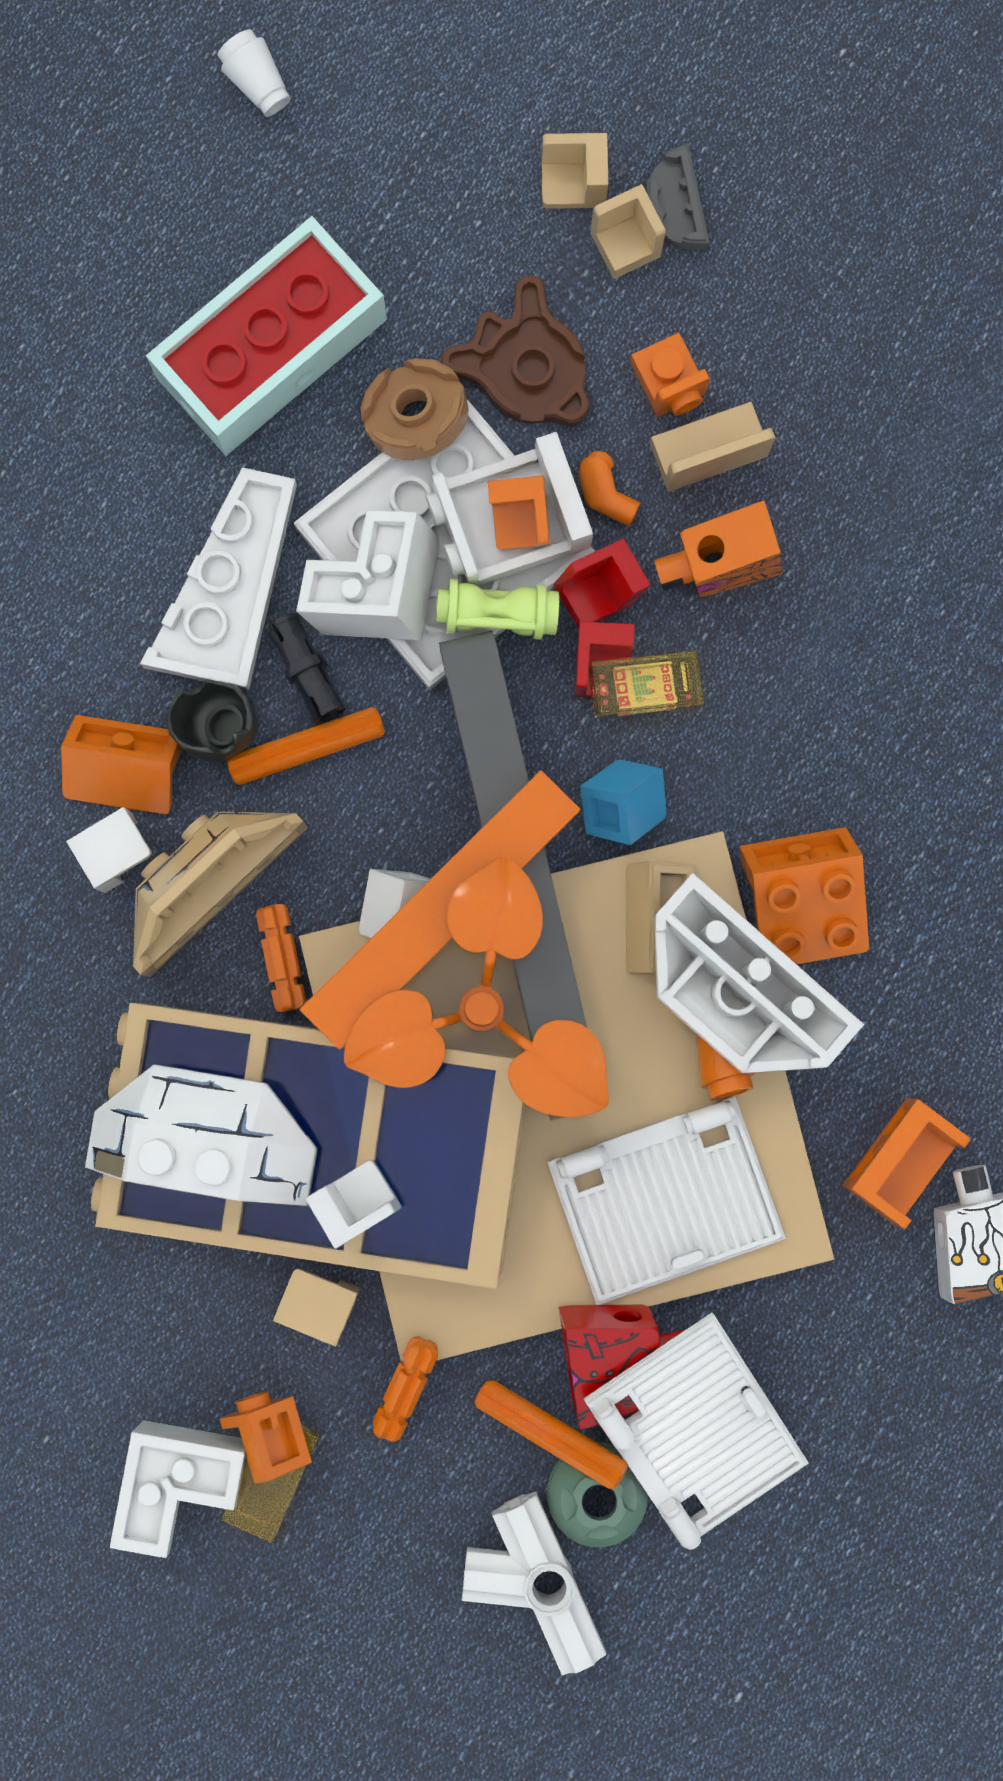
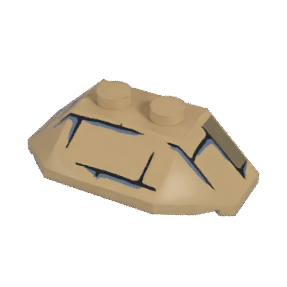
[133,812,308,977]

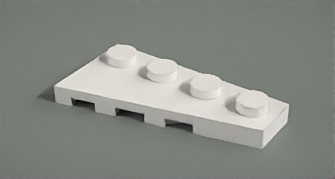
[140,467,297,691]

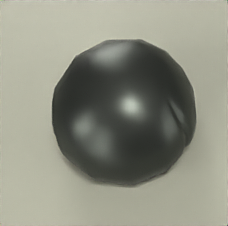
[166,679,258,762]

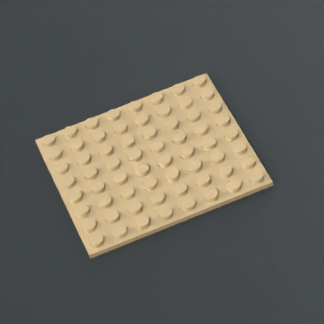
[299,831,835,1361]

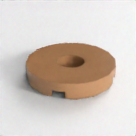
[360,358,469,461]

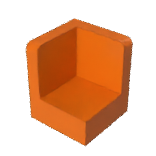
[487,475,551,550]

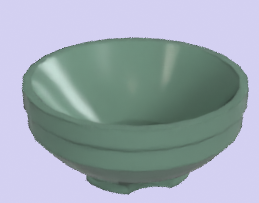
[547,1441,648,1547]

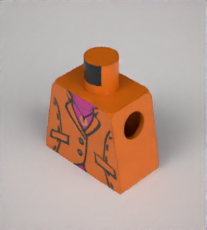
[654,500,783,597]

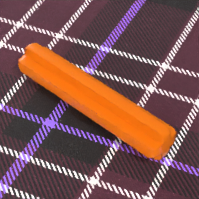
[227,707,385,785]
[475,1381,628,1489]

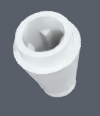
[218,29,291,117]

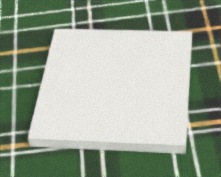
[294,400,595,690]

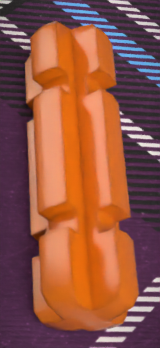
[256,904,307,1012]
[373,1336,438,1442]

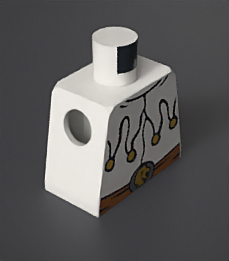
[934,1165,1003,1304]

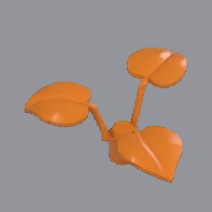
[344,857,609,1117]

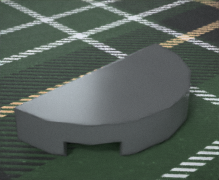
[646,143,710,251]

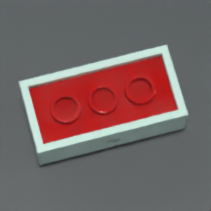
[146,216,387,456]

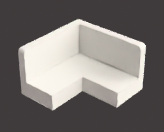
[296,510,439,640]
[110,1420,247,1558]

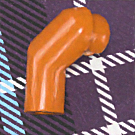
[578,451,641,527]

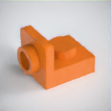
[630,333,710,418]
[219,1391,312,1483]

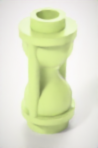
[436,579,559,640]

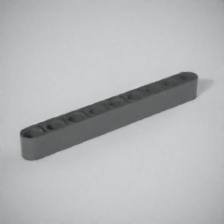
[439,631,587,1121]

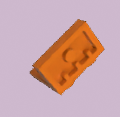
[739,827,869,965]

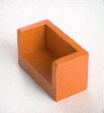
[842,1098,971,1230]

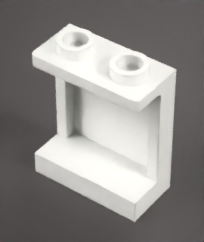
[426,432,593,586]

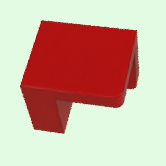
[553,539,651,628]
[574,622,635,698]

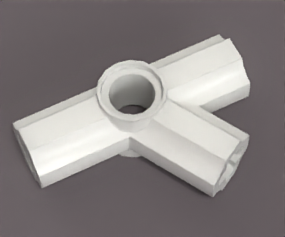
[462,1491,606,1675]

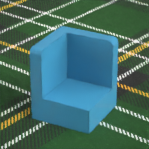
[580,760,667,845]

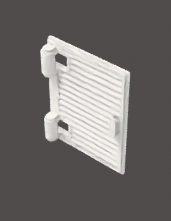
[547,1096,786,1305]
[583,1313,809,1550]

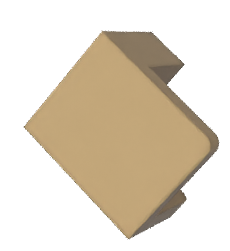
[541,133,608,209]
[590,184,666,279]
[273,1268,361,1347]

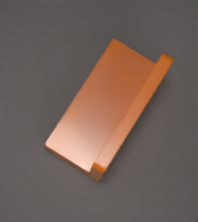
[61,715,182,814]

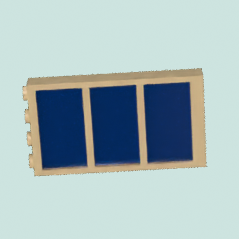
[91,1003,526,1289]

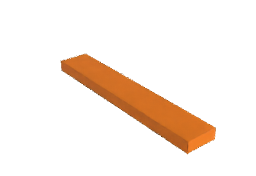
[299,770,581,1050]

